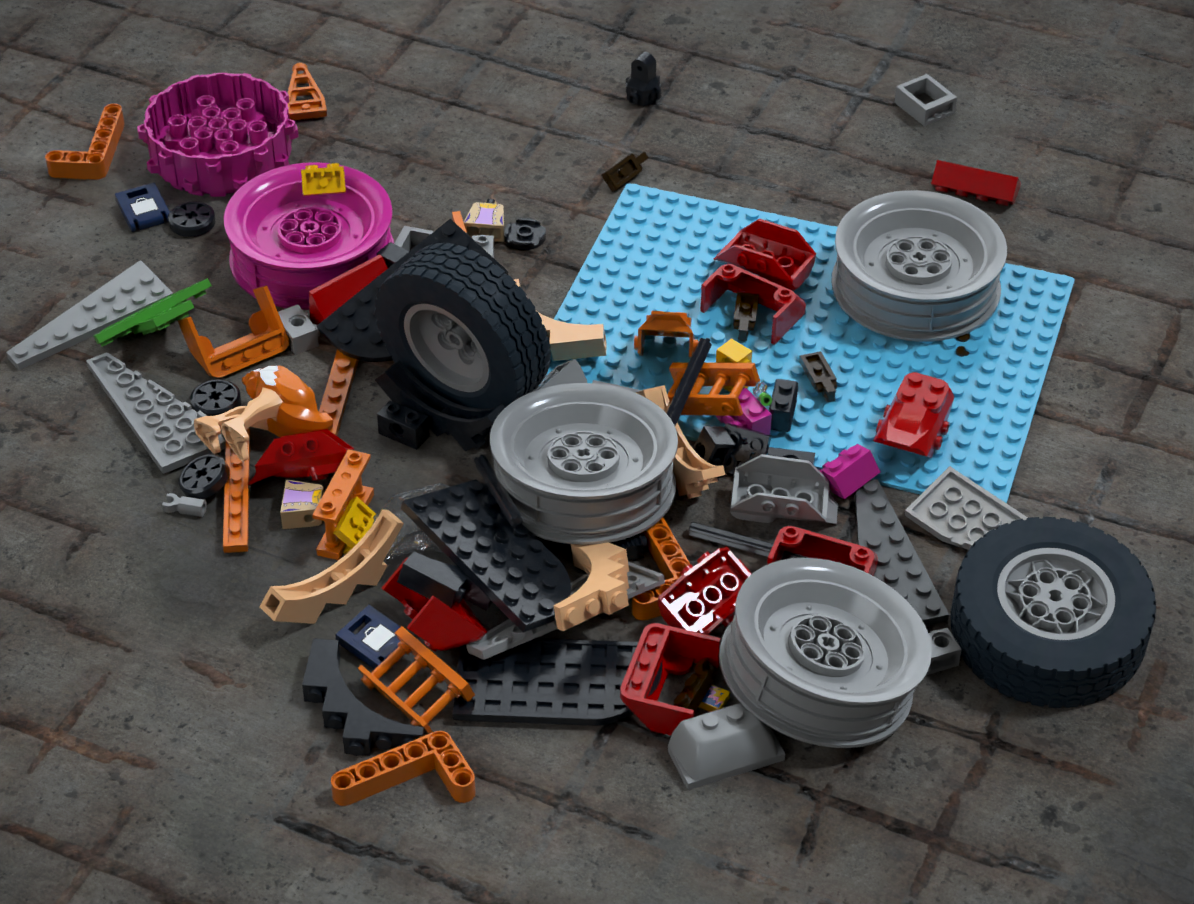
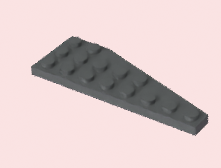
[855,479,949,626]

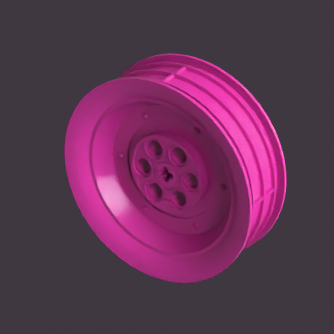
[224,162,394,310]

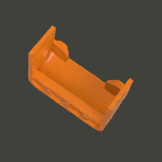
[178,286,289,378]

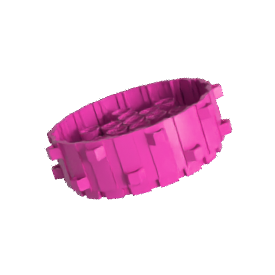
[137,73,299,197]

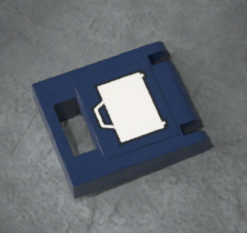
[115,182,170,232]
[336,605,400,669]

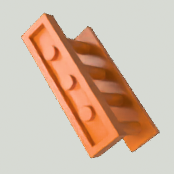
[667,362,760,416]
[312,449,374,560]
[358,626,475,735]

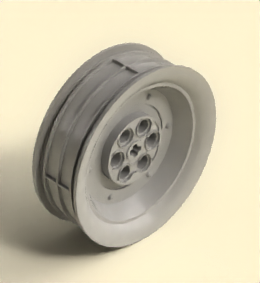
[831,190,1007,342]
[490,383,678,545]
[719,558,932,748]

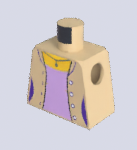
[464,199,504,242]
[280,480,324,529]

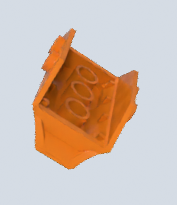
[634,311,699,359]

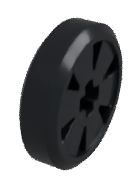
[168,201,216,237]
[190,379,241,416]
[179,454,230,499]

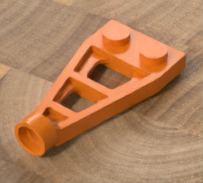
[287,63,327,120]

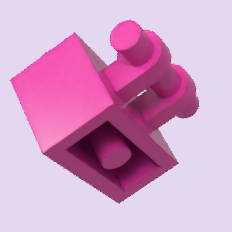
[716,387,772,435]
[820,444,880,499]

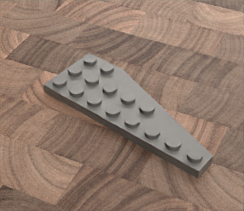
[86,352,226,474]
[905,466,1028,550]

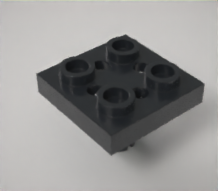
[724,423,772,474]

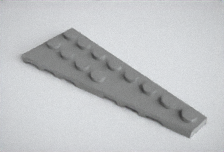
[6,261,173,370]
[466,562,665,660]

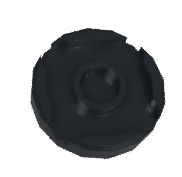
[504,218,546,250]

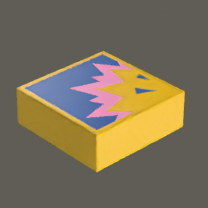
[698,685,730,712]

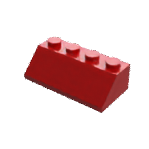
[931,160,1021,206]
[309,254,388,325]

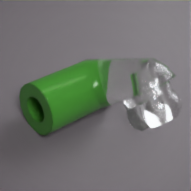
[753,381,772,406]

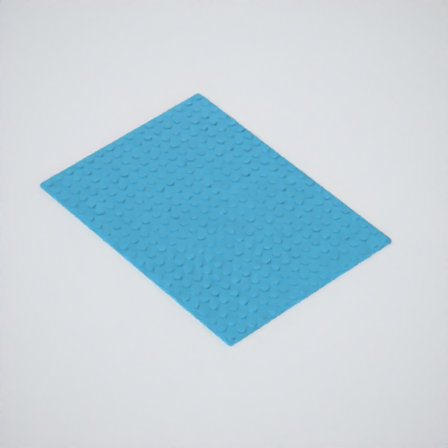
[546,183,1074,504]

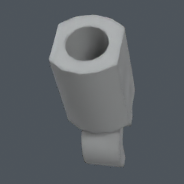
[162,493,207,517]

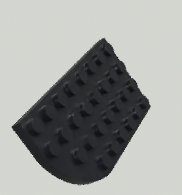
[317,219,508,362]
[401,479,571,633]
[453,638,662,726]

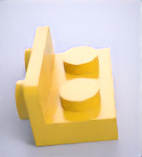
[301,163,346,196]
[333,496,377,555]

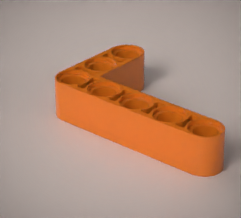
[45,104,124,180]
[632,517,690,620]
[331,731,476,806]

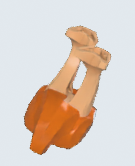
[194,365,333,461]

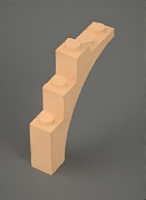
[513,279,607,361]
[636,385,725,499]
[260,509,404,624]
[554,542,629,631]

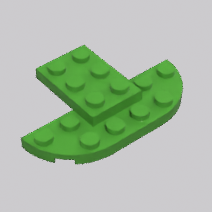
[93,278,212,347]

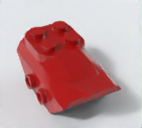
[714,218,816,291]
[873,372,954,458]
[248,429,355,486]
[658,547,752,635]

